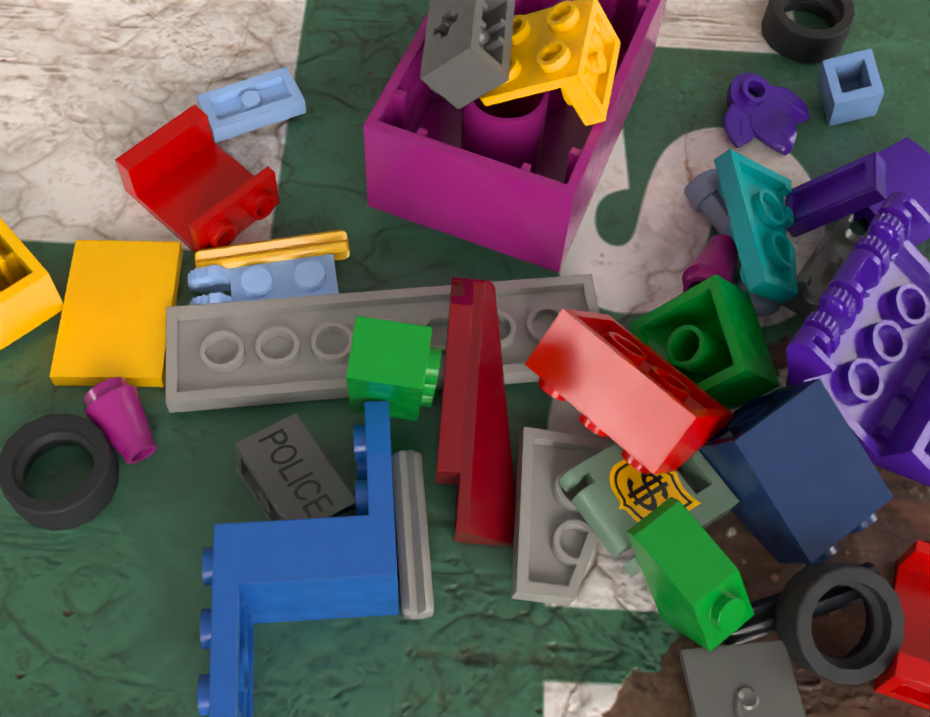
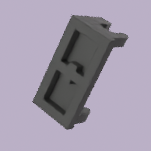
[782,214,870,319]

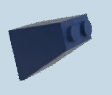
[699,378,893,566]

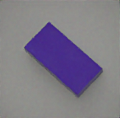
[785,152,886,238]

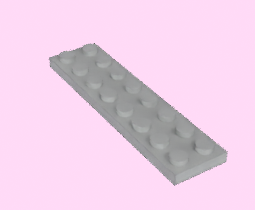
[166,274,599,413]

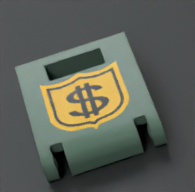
[559,442,739,577]

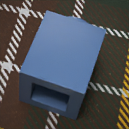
[817,48,884,127]

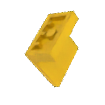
[479,0,621,126]

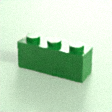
[346,316,442,421]

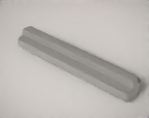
[391,450,434,620]

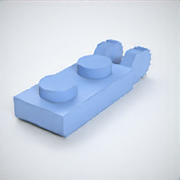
[188,254,339,305]

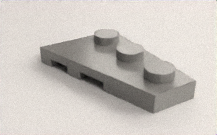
[511,427,615,606]

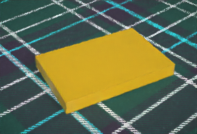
[49,240,183,387]

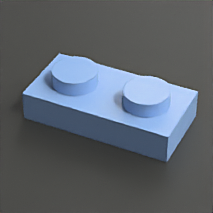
[196,67,306,143]

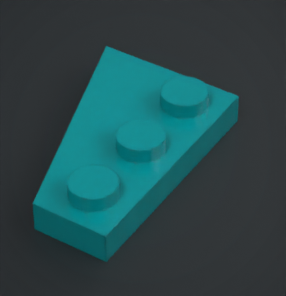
[714,149,798,304]

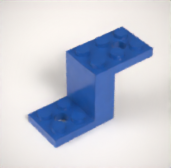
[197,401,399,717]

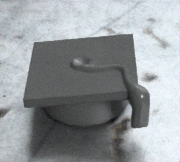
[679,640,806,717]

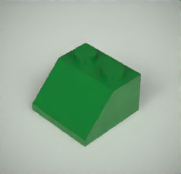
[629,274,780,410]

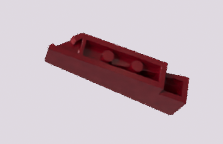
[435,277,516,547]

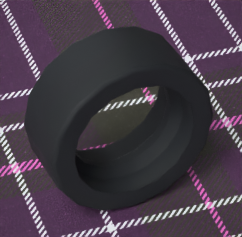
[761,0,856,63]
[0,413,119,531]
[775,561,905,685]

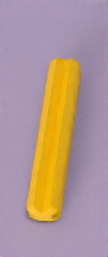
[195,229,350,269]

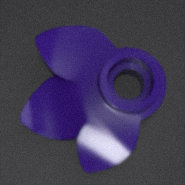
[723,73,810,156]

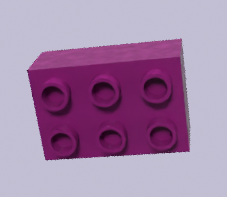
[363,0,667,273]

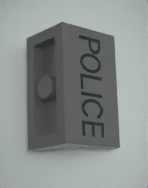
[235,413,356,521]

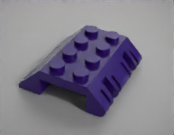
[787,192,930,487]

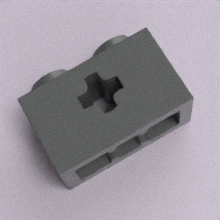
[420,0,515,109]

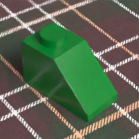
[626,497,754,652]

